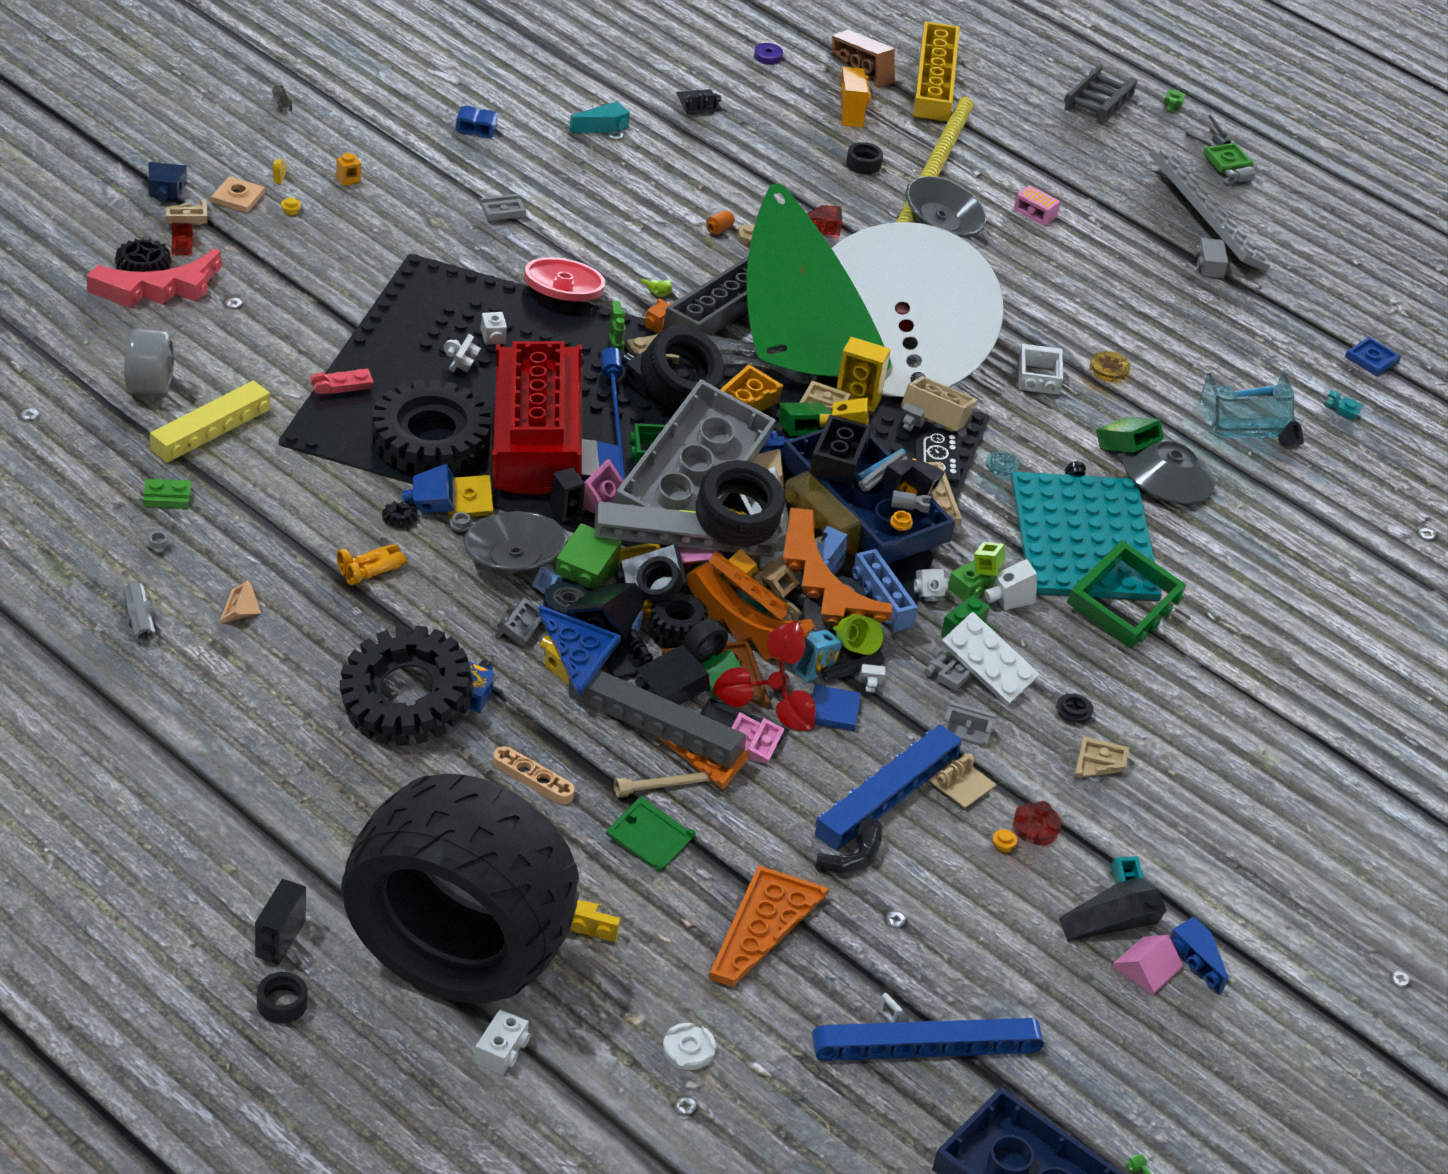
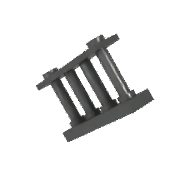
[1064,64,1138,126]

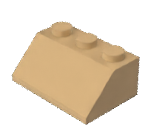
[901,376,978,431]

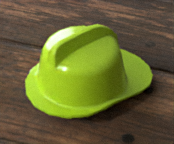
[833,614,884,655]

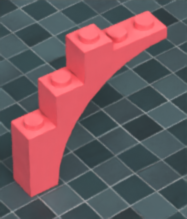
[86,248,222,308]

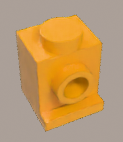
[335,153,361,186]

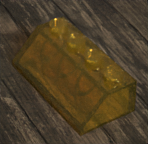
[784,471,861,555]

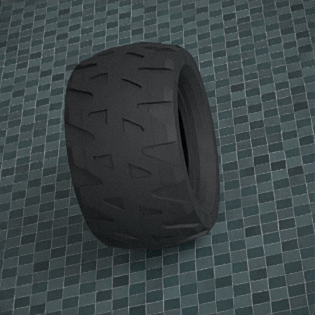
[341,773,579,1004]

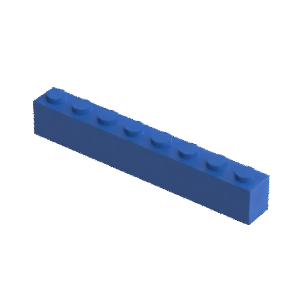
[815,724,962,852]

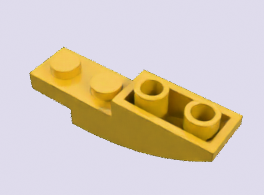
[570,900,620,942]

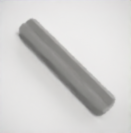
[859,451,908,492]

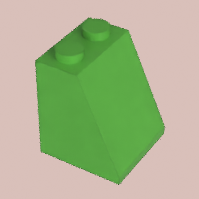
[555,523,622,589]

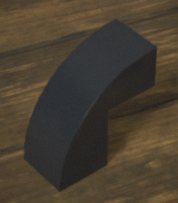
[880,460,945,495]

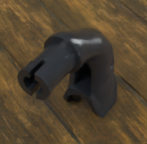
[815,819,882,874]

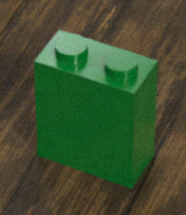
[779,402,832,436]
[1096,416,1164,453]

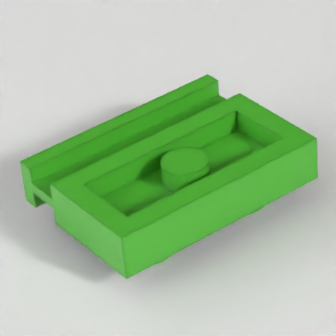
[143,479,191,509]

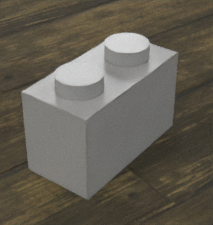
[1195,238,1228,278]

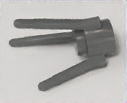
[1186,115,1231,147]

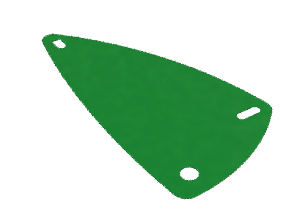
[747,184,891,376]

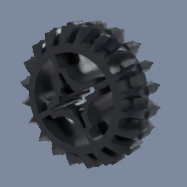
[115,238,172,272]

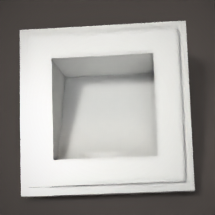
[879,993,909,1023]

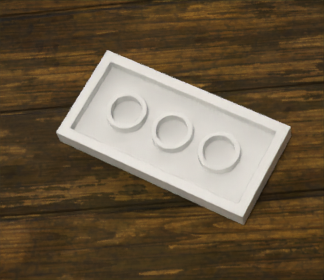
[940,612,1040,706]

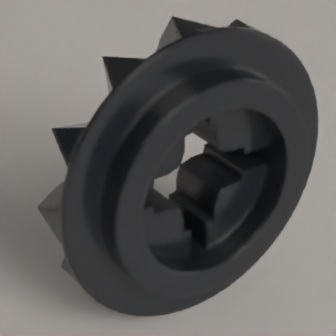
[382,501,418,528]
[1056,694,1094,723]

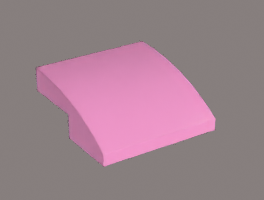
[731,712,784,763]

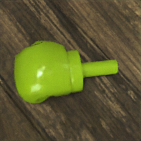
[641,279,673,298]

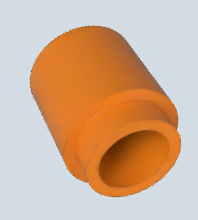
[706,210,735,235]

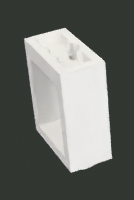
[1018,344,1063,395]

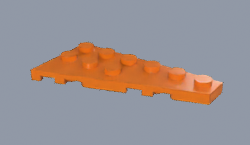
[709,865,829,987]

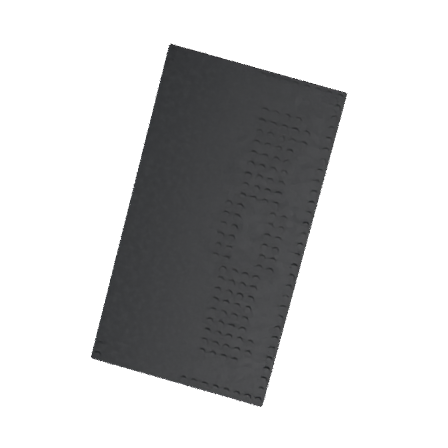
[278,254,990,604]

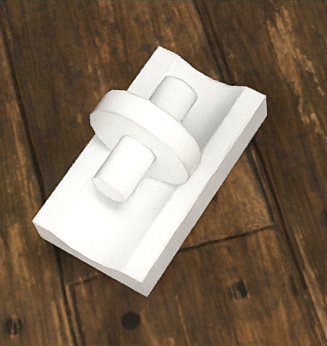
[443,334,481,372]

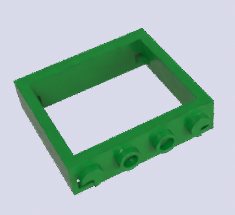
[1066,540,1186,649]

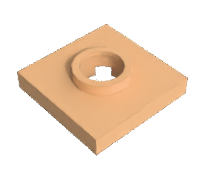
[211,176,265,213]

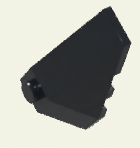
[1059,878,1167,941]

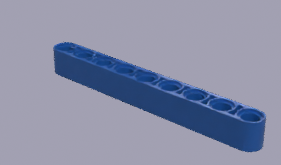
[812,1018,1044,1061]

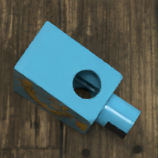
[792,630,845,682]

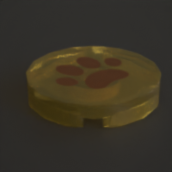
[1089,351,1130,382]

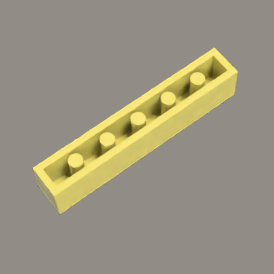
[150,380,270,463]

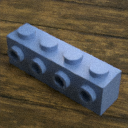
[852,549,918,632]

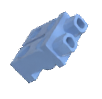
[803,526,847,576]

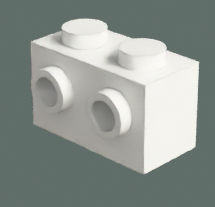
[474,1009,530,1075]

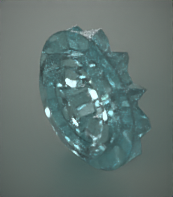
[986,451,1020,477]

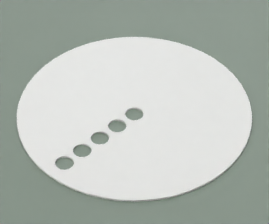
[832,222,1003,397]

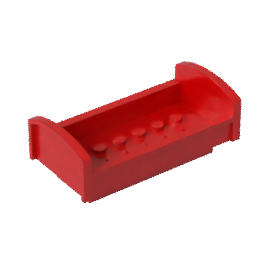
[492,341,582,494]

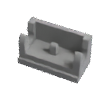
[943,701,996,747]

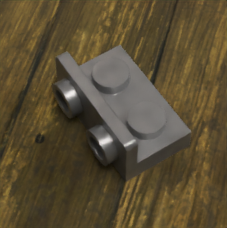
[495,597,541,647]

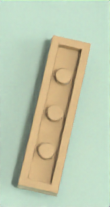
[926,462,962,525]

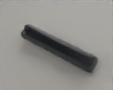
[822,652,885,682]

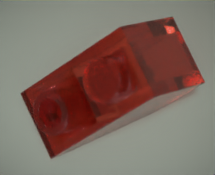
[807,205,842,236]

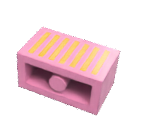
[1014,185,1061,226]

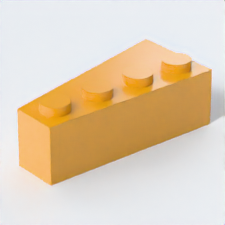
[840,67,871,128]
[720,364,783,412]

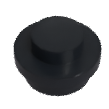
[1065,461,1086,476]

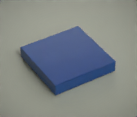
[1345,337,1401,376]
[812,685,861,731]

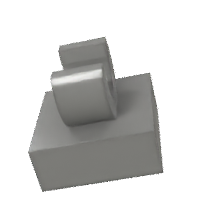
[902,402,925,431]

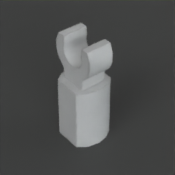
[1223,167,1256,185]
[891,490,931,513]

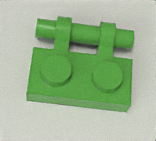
[609,301,626,352]

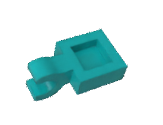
[1324,390,1363,421]

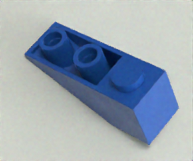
[1170,917,1228,995]

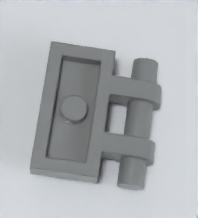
[924,648,973,691]

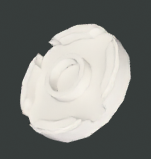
[662,1023,716,1071]

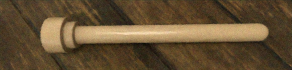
[614,772,711,798]

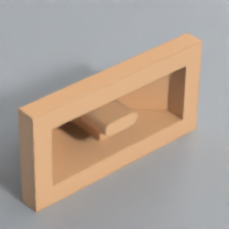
[220,580,261,623]

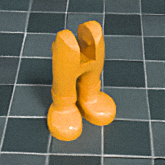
[336,544,407,585]

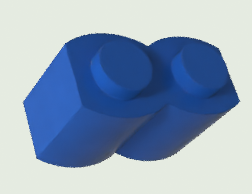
[455,106,498,138]

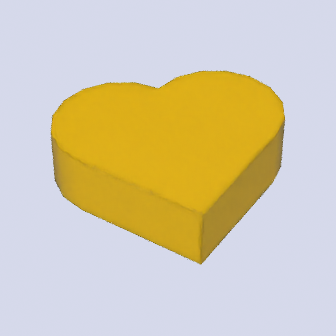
[273,159,287,184]

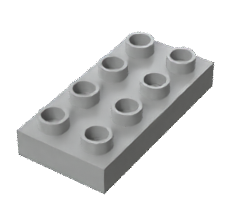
[613,379,776,511]

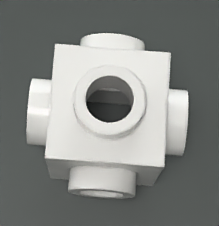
[914,569,948,601]

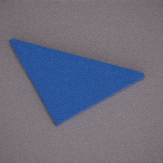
[538,605,621,696]

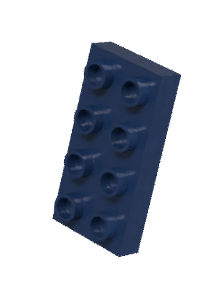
[782,429,955,565]
[932,1087,1124,1174]

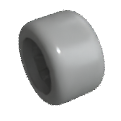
[124,328,174,395]

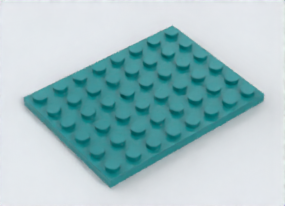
[1011,471,1162,601]

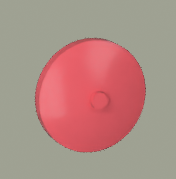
[524,257,605,301]

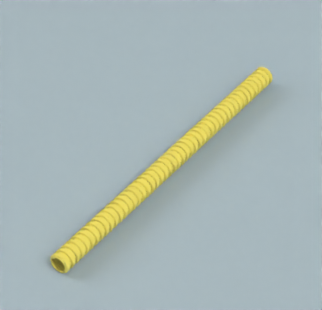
[896,97,974,223]

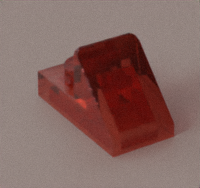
[171,223,193,255]

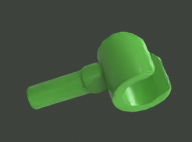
[1126,1154,1152,1174]

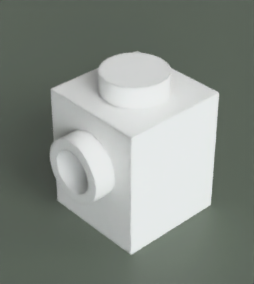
[481,312,507,345]

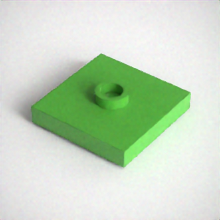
[1203,143,1254,173]

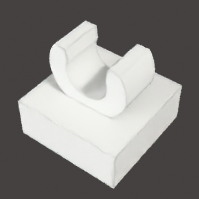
[859,664,885,693]

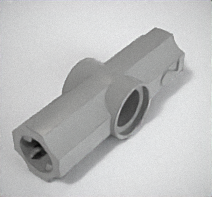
[123,581,156,644]

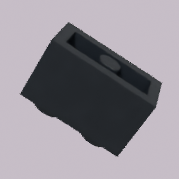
[550,467,585,523]

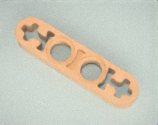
[493,746,575,805]

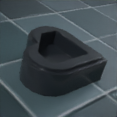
[1278,421,1304,446]

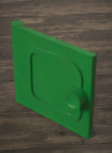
[605,796,696,872]

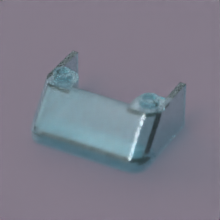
[1200,372,1294,438]

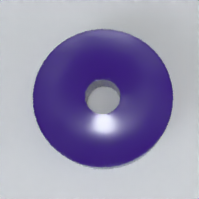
[754,43,783,65]

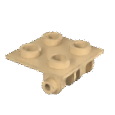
[929,754,996,808]

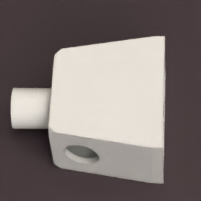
[984,559,1037,610]

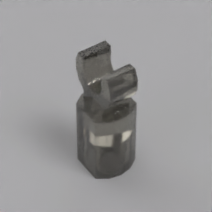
[272,85,292,112]

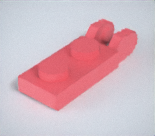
[310,369,373,394]

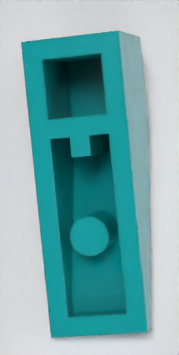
[569,101,630,133]

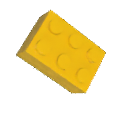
[837,337,891,412]

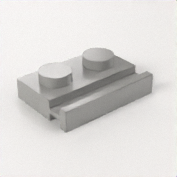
[480,194,526,221]

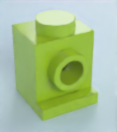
[974,542,1006,576]

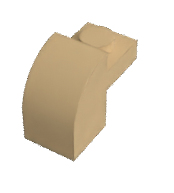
[762,554,803,598]

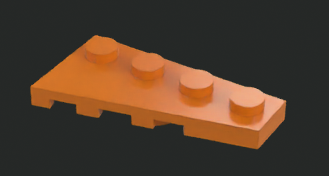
[709,551,789,620]
[656,736,749,790]

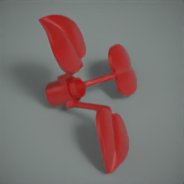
[713,621,816,731]

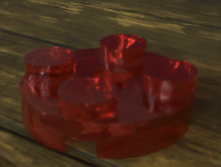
[1012,801,1062,845]

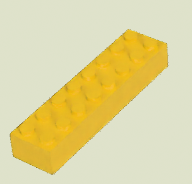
[913,21,960,122]

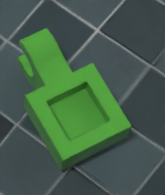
[1164,89,1186,112]

